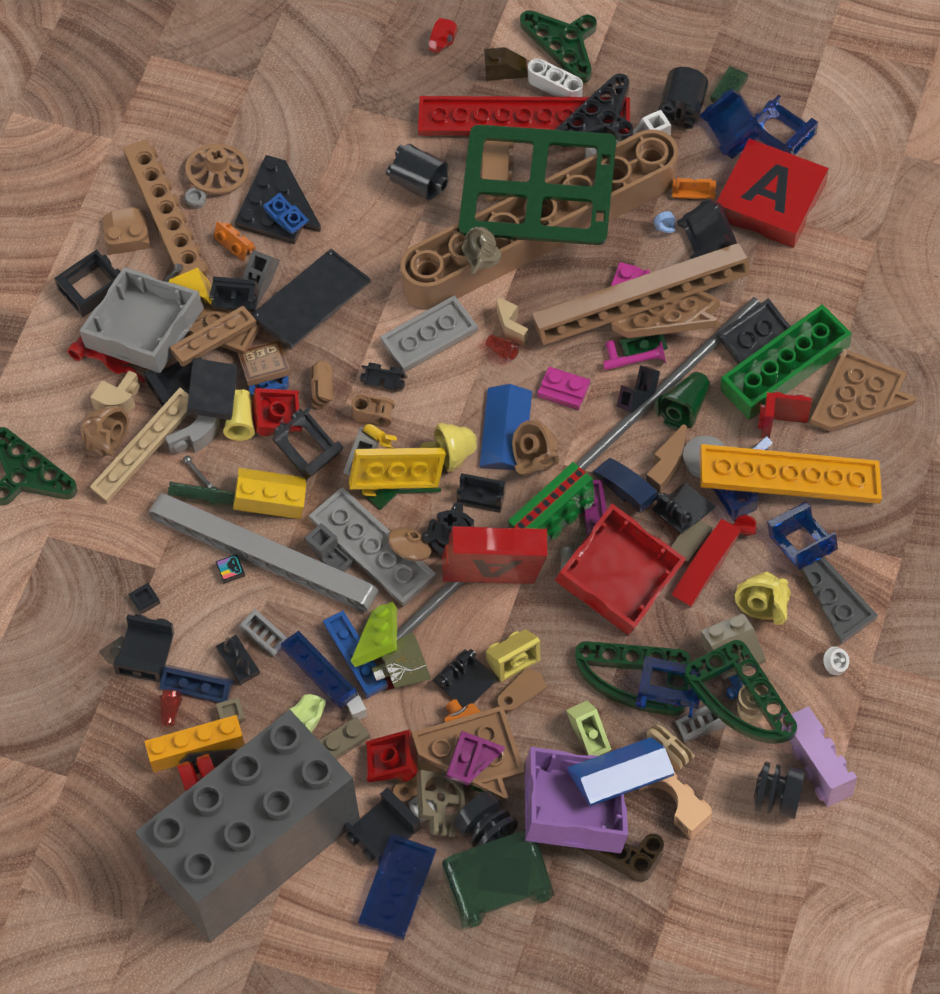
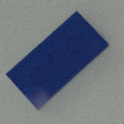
[358,834,437,940]

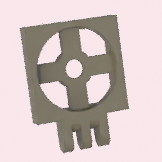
[416,770,465,837]

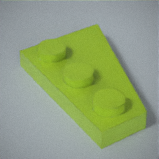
[351,602,397,667]

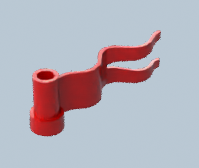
[67,335,145,384]

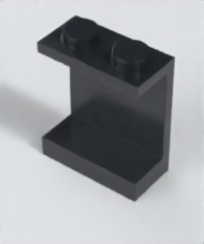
[113,614,175,682]
[345,787,421,866]

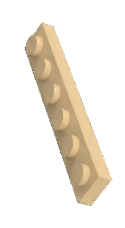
[90,388,189,503]

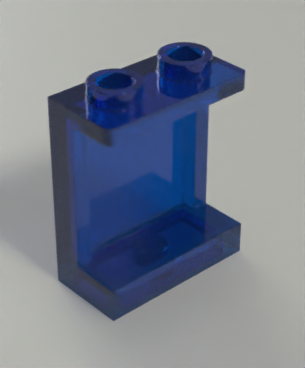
[700,89,765,159]

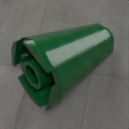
[654,372,710,430]

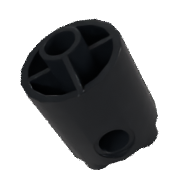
[658,67,709,129]
[386,143,449,201]

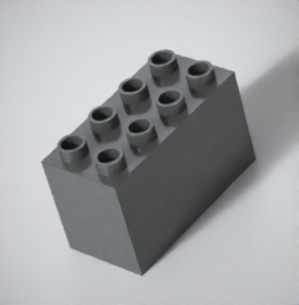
[135,709,360,943]

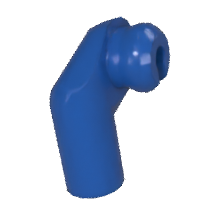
[726,674,743,700]

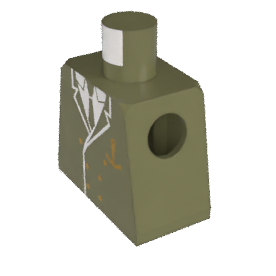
[371,632,431,687]

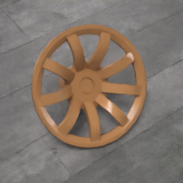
[185,144,249,194]

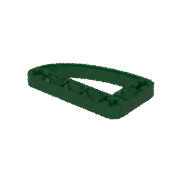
[685,640,797,744]
[575,641,690,716]

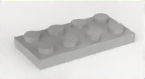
[380,295,478,373]

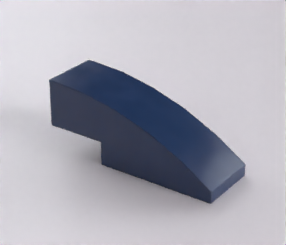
[593,458,657,513]

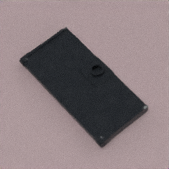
[251,249,371,349]

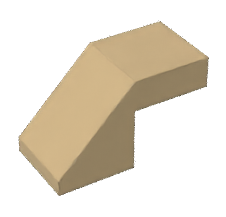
[497,297,528,346]

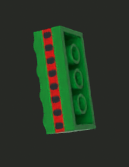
[508,462,595,543]

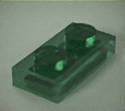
[710,66,748,109]

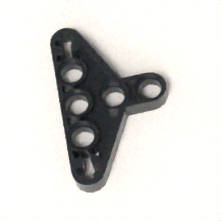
[556,73,634,147]

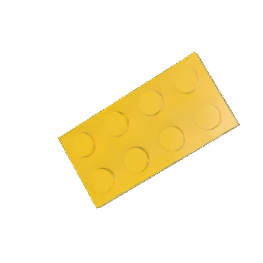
[348,448,446,489]

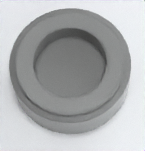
[185,187,207,209]

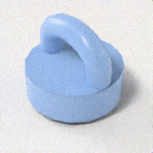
[653,211,676,233]

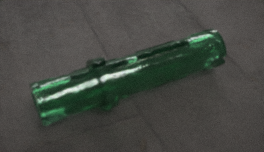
[168,481,235,505]

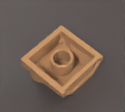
[102,207,151,255]

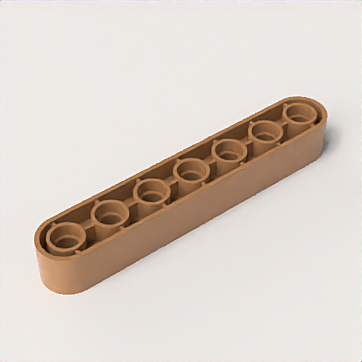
[401,129,678,310]

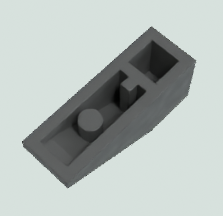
[242,250,280,308]

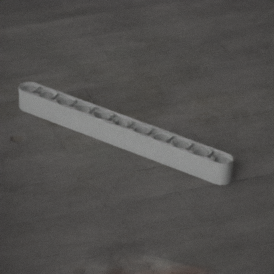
[148,493,379,612]

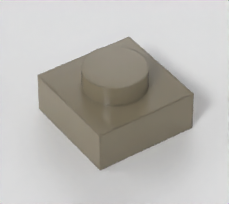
[216,697,246,723]

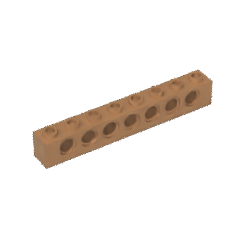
[123,139,209,277]

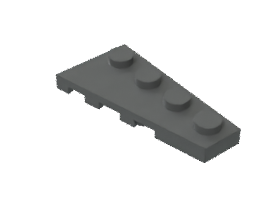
[798,549,878,645]

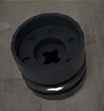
[754,762,805,819]
[453,791,518,856]

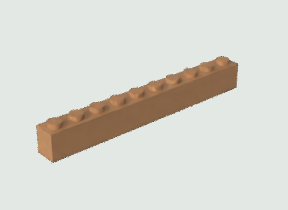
[532,243,751,345]

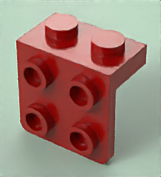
[758,392,812,439]

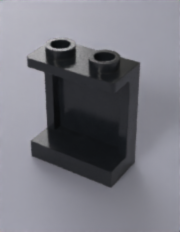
[677,199,737,259]
[144,357,202,407]

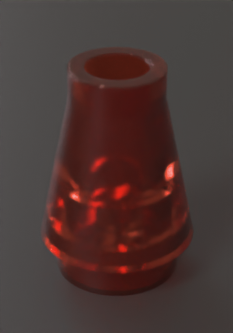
[486,334,519,362]
[159,690,183,726]

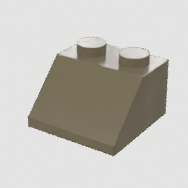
[701,613,766,679]

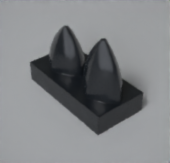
[216,635,260,685]

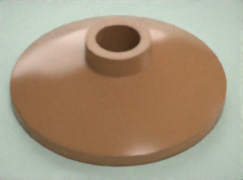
[388,527,432,561]

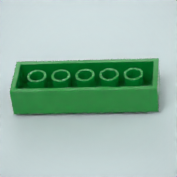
[720,304,852,420]

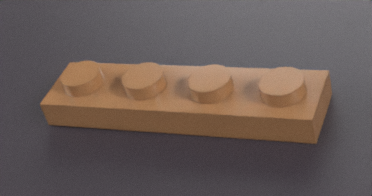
[170,306,256,367]

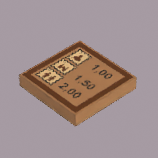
[238,340,291,386]

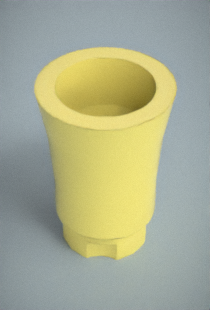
[223,389,255,441]

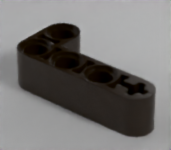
[577,833,664,882]

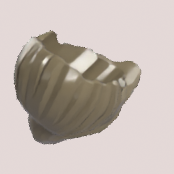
[462,227,501,275]

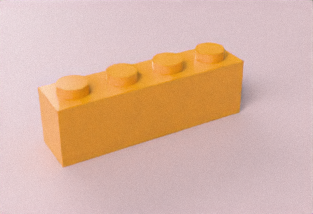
[144,715,245,773]

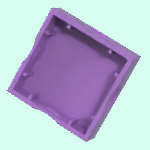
[524,747,628,853]

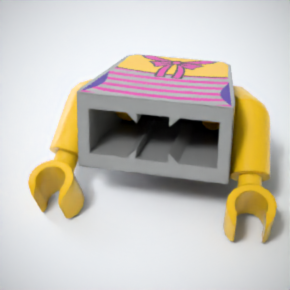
[343,424,397,496]

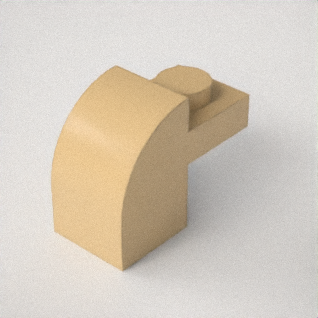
[90,371,140,413]

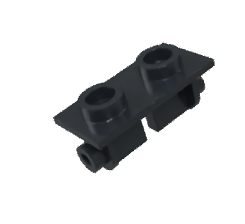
[360,363,408,391]

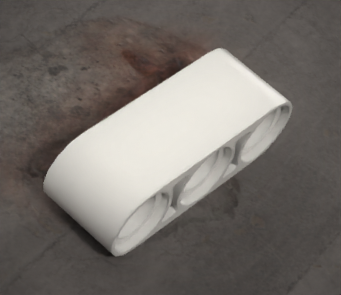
[528,59,583,97]

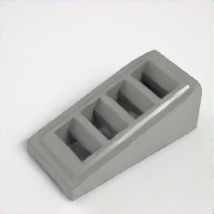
[238,609,289,657]
[675,706,728,743]

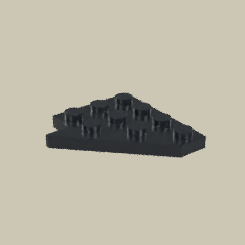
[234,155,321,244]

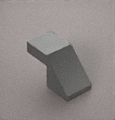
[305,523,355,572]

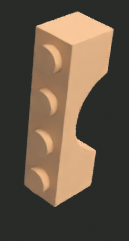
[638,774,712,839]

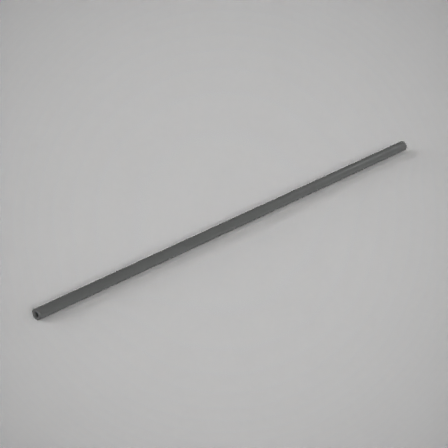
[397,297,761,640]

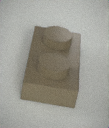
[319,717,370,760]

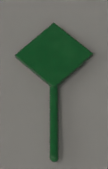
[360,488,441,510]

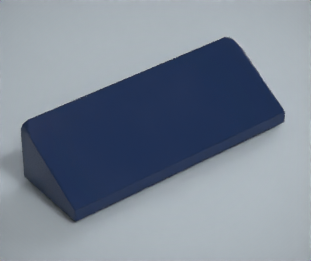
[159,665,234,703]

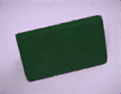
[618,334,668,357]

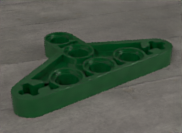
[520,10,597,83]
[0,427,78,505]

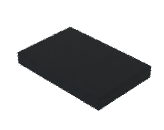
[716,298,791,365]
[186,358,237,420]

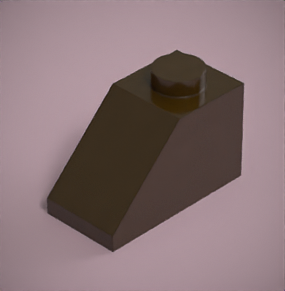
[484,47,528,81]

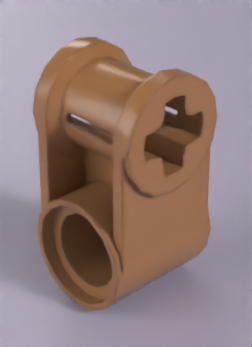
[351,394,395,426]

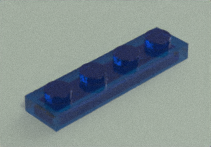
[280,630,358,709]

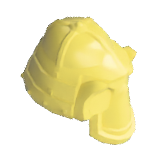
[419,423,477,472]
[734,571,791,625]

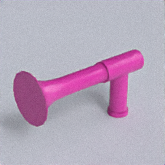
[603,340,666,370]

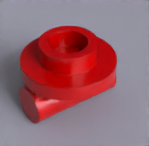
[733,515,757,536]

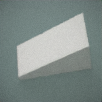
[343,690,367,719]

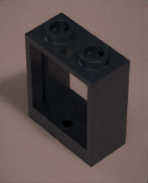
[54,249,121,317]

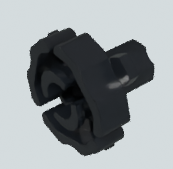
[422,503,475,558]

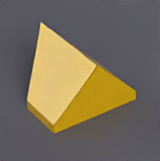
[168,268,213,305]

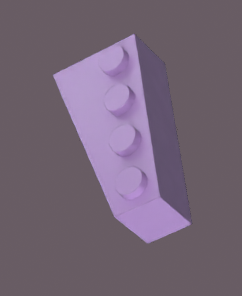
[781,706,857,807]

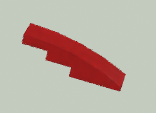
[671,519,742,607]

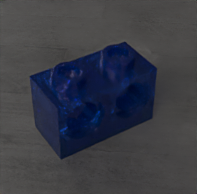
[712,488,759,521]

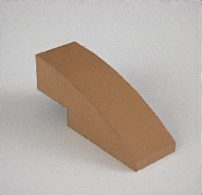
[646,424,687,494]

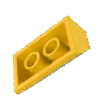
[233,467,306,519]

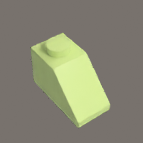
[566,701,611,756]

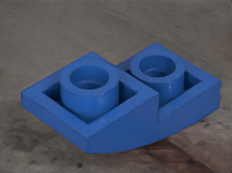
[263,193,309,235]

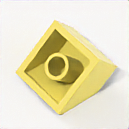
[486,629,540,683]

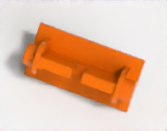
[672,177,716,199]
[213,221,256,262]

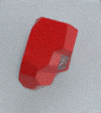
[429,18,458,53]

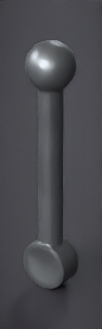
[163,264,183,282]
[183,456,214,491]

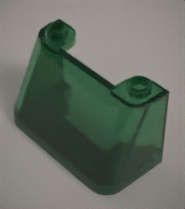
[442,830,554,928]

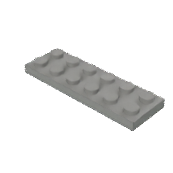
[309,487,437,607]

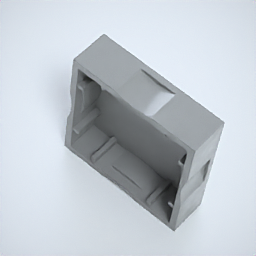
[79,267,204,373]

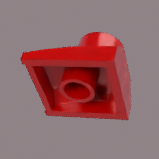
[252,388,302,436]
[365,729,418,783]

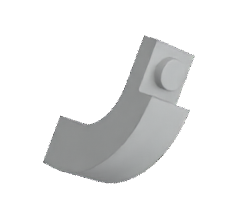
[165,415,222,455]

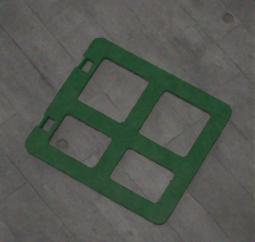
[458,125,616,245]

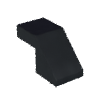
[616,365,660,412]

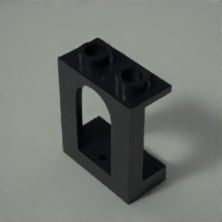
[272,407,344,480]

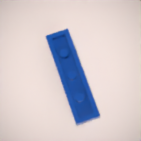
[323,610,388,698]

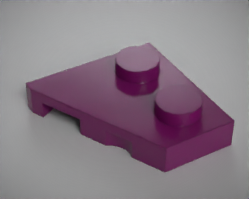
[445,731,505,785]

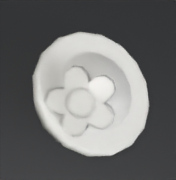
[823,647,849,675]

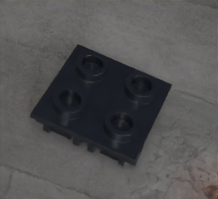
[652,483,716,534]
[433,649,499,707]

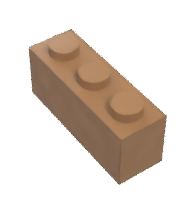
[482,141,514,181]

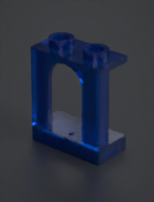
[750,95,818,155]
[767,501,838,570]
[635,656,700,718]

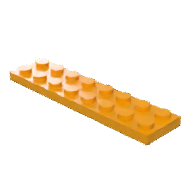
[699,444,882,504]

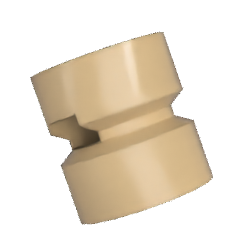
[736,685,768,724]

